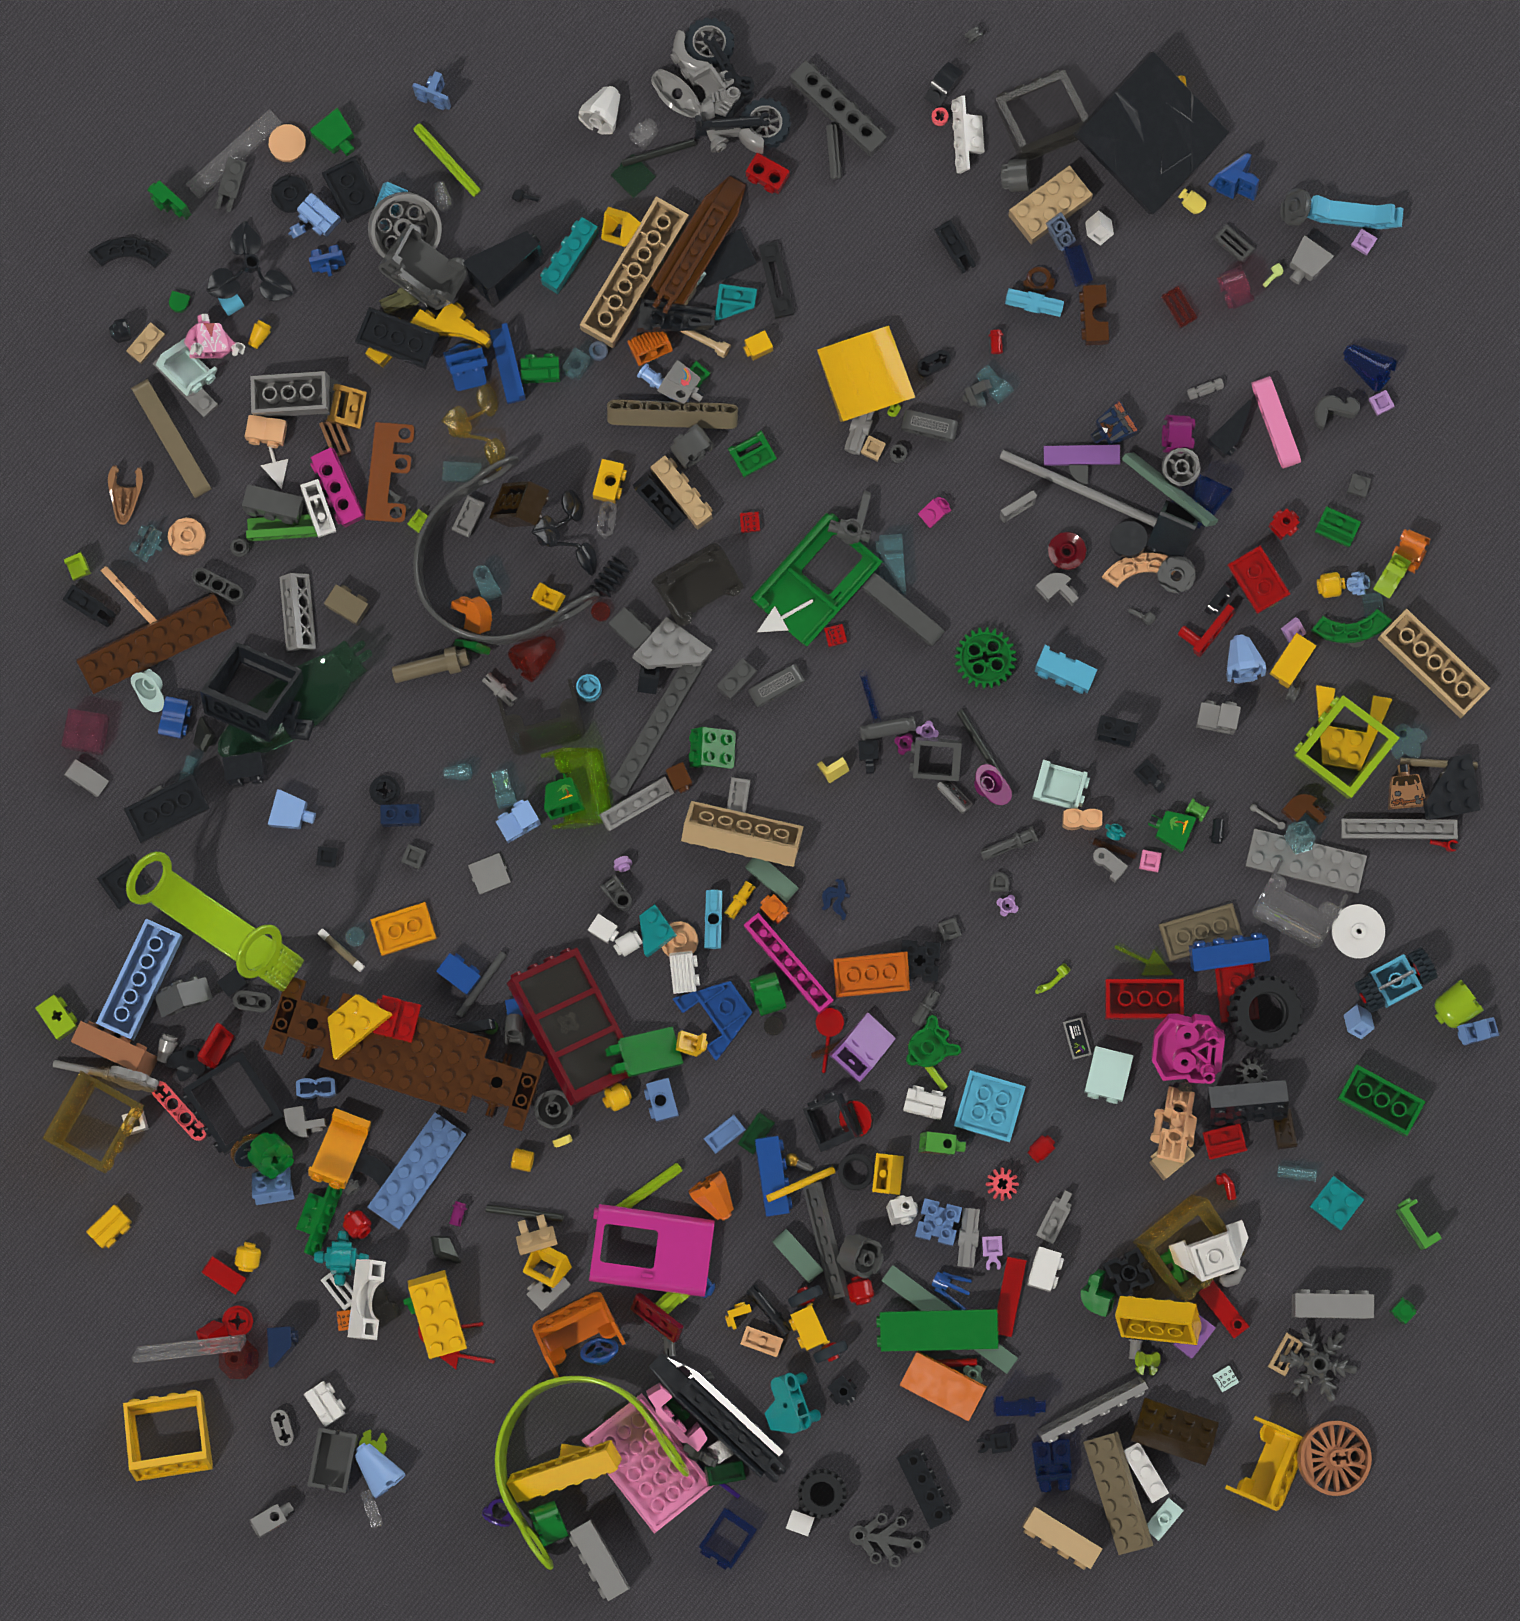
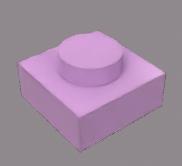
[1351,228,1378,256]
[1368,390,1395,416]
[1281,617,1306,643]

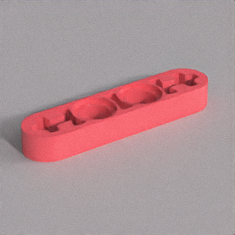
[152,1081,207,1141]

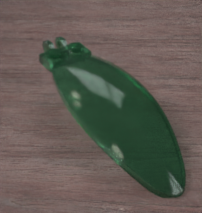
[218,640,372,757]

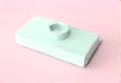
[1147,1498,1184,1541]

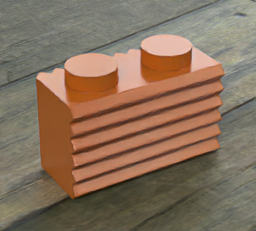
[627,332,673,366]

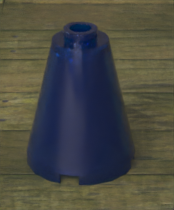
[1343,344,1398,392]
[1192,474,1233,529]

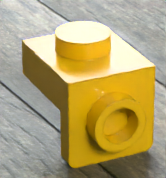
[531,582,565,612]
[676,1030,708,1057]
[725,1302,752,1330]

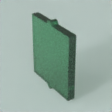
[611,154,656,199]

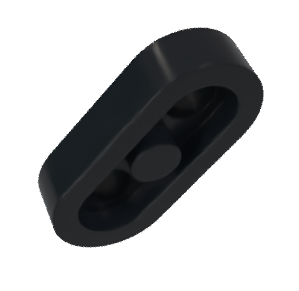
[1204,581,1234,615]

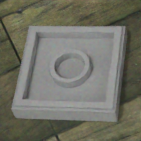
[999,491,1037,523]

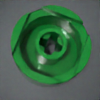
[749,972,786,1016]
[247,1132,294,1179]
[529,1500,569,1547]

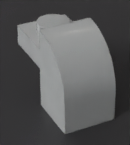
[1035,573,1079,606]
[284,1106,327,1138]

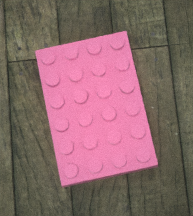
[582,1393,713,1534]

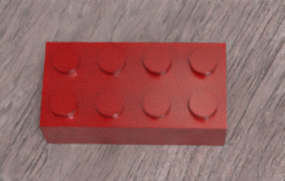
[1105,979,1184,1020]

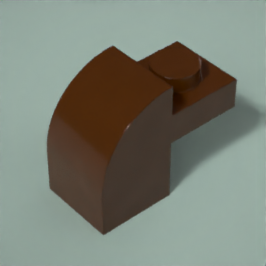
[1281,794,1327,825]

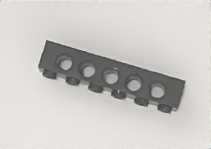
[790,60,887,157]

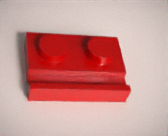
[1202,1124,1247,1160]

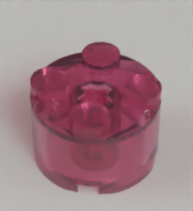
[1217,266,1255,310]

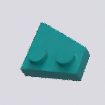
[715,284,757,321]
[639,904,677,957]

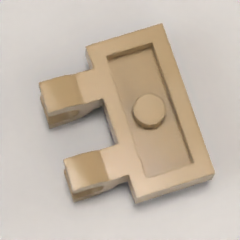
[516,1214,558,1255]

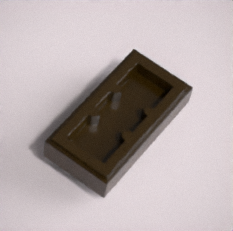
[1272,1109,1297,1150]

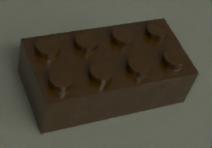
[489,481,549,527]
[1131,1397,1219,1466]

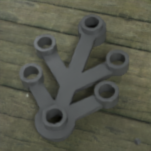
[849,1513,925,1567]

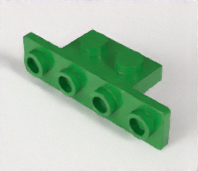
[296,1185,343,1256]

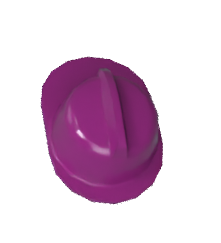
[974,764,1012,805]

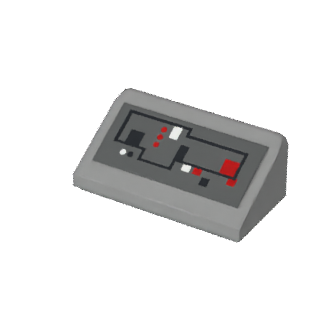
[937,780,973,814]

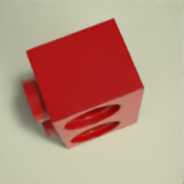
[746,153,790,195]

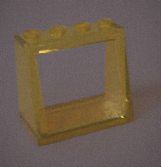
[42,1071,144,1173]
[1133,1195,1244,1301]

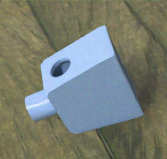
[268,789,316,829]

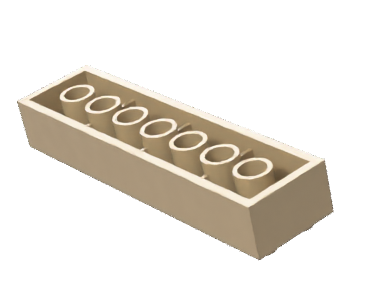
[580,197,689,348]

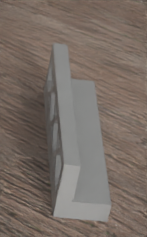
[279,573,316,652]

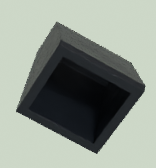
[1146,500,1199,557]

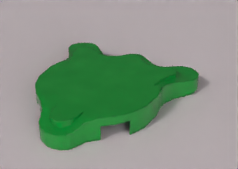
[906,1015,961,1067]

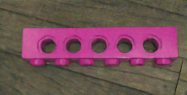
[744,913,834,1014]

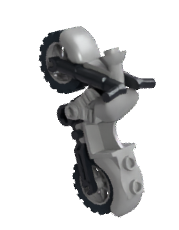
[670,18,791,154]

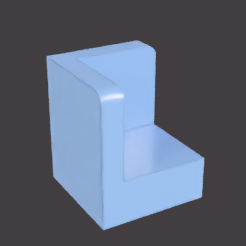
[1344,1004,1375,1039]

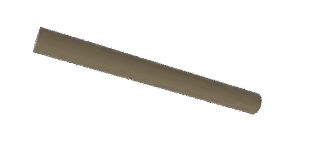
[1400,758,1478,770]

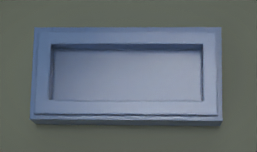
[703,1115,746,1154]

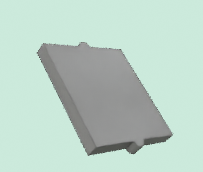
[468,853,511,895]

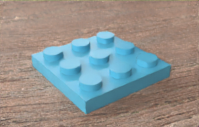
[954,1070,1026,1143]

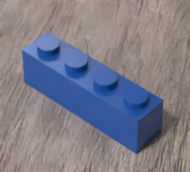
[1189,933,1270,972]
[755,1136,792,1217]

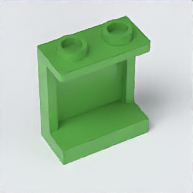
[1395,1198,1442,1250]

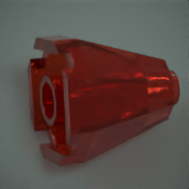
[507,635,556,683]
[219,1340,259,1379]

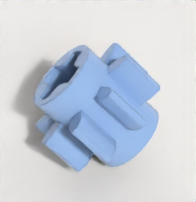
[1346,571,1371,596]

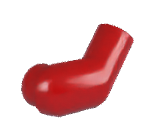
[1215,1173,1237,1200]

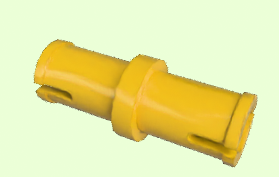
[724,881,756,919]

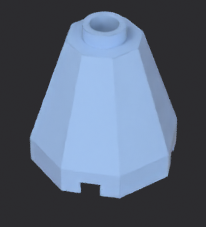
[1226,634,1266,684]

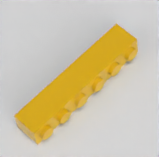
[506,1440,622,1503]

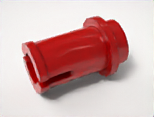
[988,330,1004,354]

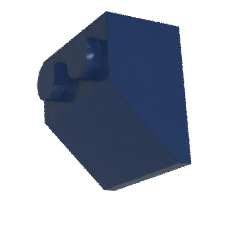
[267,1327,299,1368]

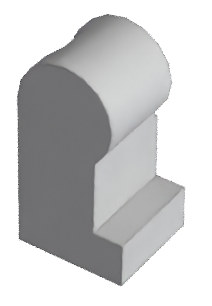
[1093,848,1128,883]

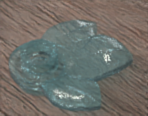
[1391,724,1427,759]

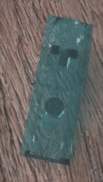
[876,534,906,594]

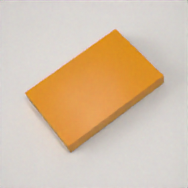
[370,902,437,956]

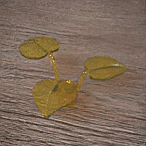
[442,384,505,472]

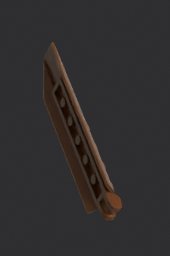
[651,176,746,314]

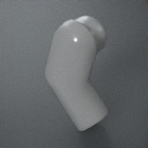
[1219,1266,1247,1287]

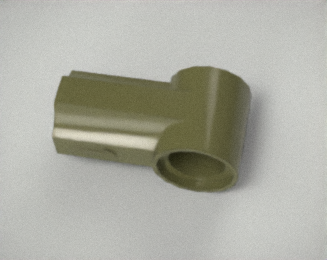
[379,288,420,315]

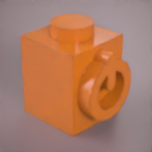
[760,894,789,925]

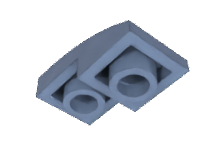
[1046,212,1076,252]

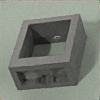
[909,737,962,781]

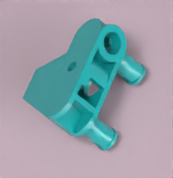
[765,1372,821,1434]

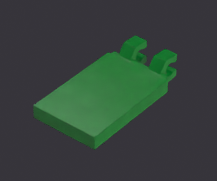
[605,1027,683,1077]

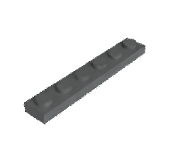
[803,1182,849,1300]

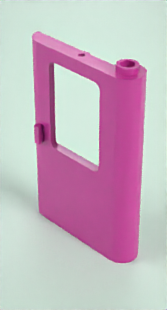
[589,1204,715,1297]

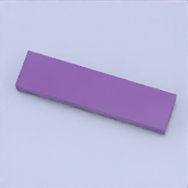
[1043,445,1120,466]

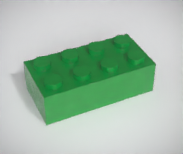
[1336,1064,1426,1137]

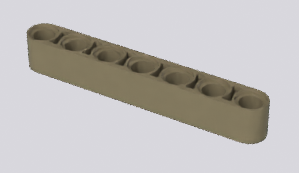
[131,379,212,499]
[607,400,738,429]

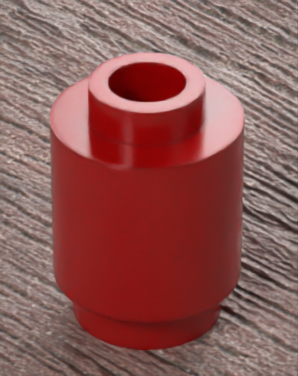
[1027,1135,1056,1163]

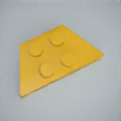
[328,994,392,1060]

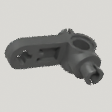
[828,490,871,544]

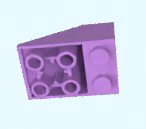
[829,1012,896,1082]

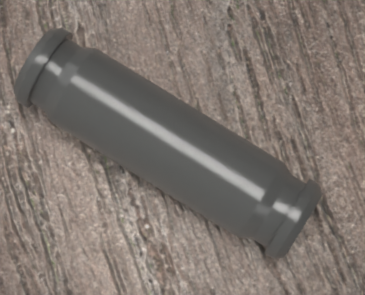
[859,716,916,741]

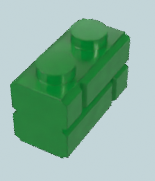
[521,353,560,384]

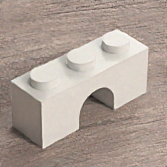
[1124,1443,1169,1503]

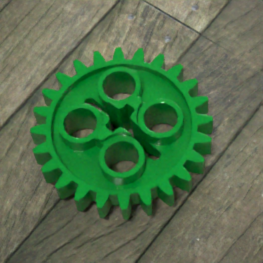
[954,627,1017,690]

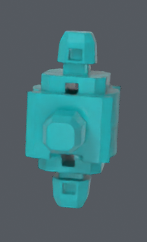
[314,1231,369,1286]

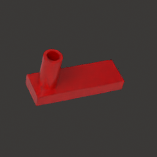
[1178,604,1235,657]
[1198,1280,1249,1339]

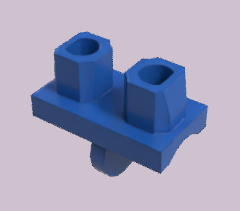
[309,245,346,277]

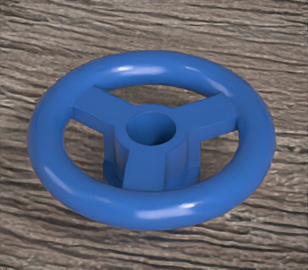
[580,1337,618,1365]

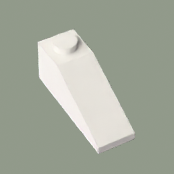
[300,479,336,538]

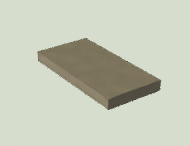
[1158,903,1243,962]

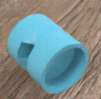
[576,674,602,703]

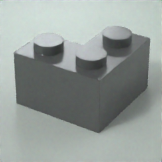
[154,976,213,1018]

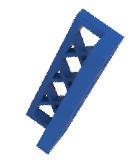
[490,323,526,404]

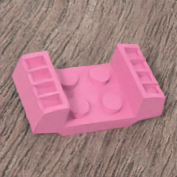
[646,1383,707,1451]

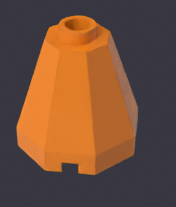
[688,1171,734,1221]

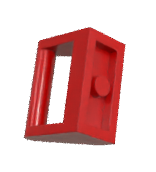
[197,1023,235,1069]

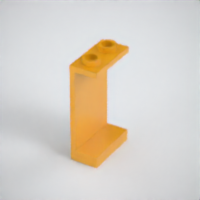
[308,1108,371,1189]

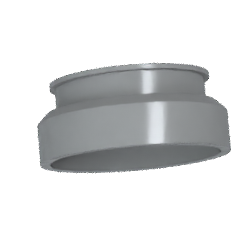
[368,192,442,258]

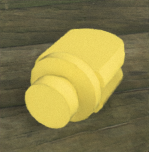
[1178,188,1206,214]

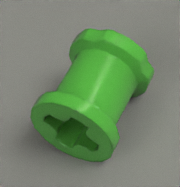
[1185,798,1209,822]

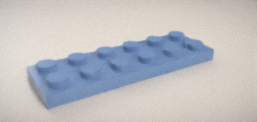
[367,1112,466,1229]

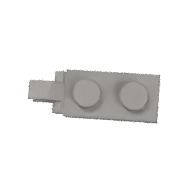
[1036,1190,1072,1244]

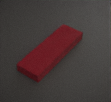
[630,1292,684,1343]

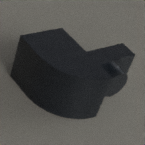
[924,62,964,107]

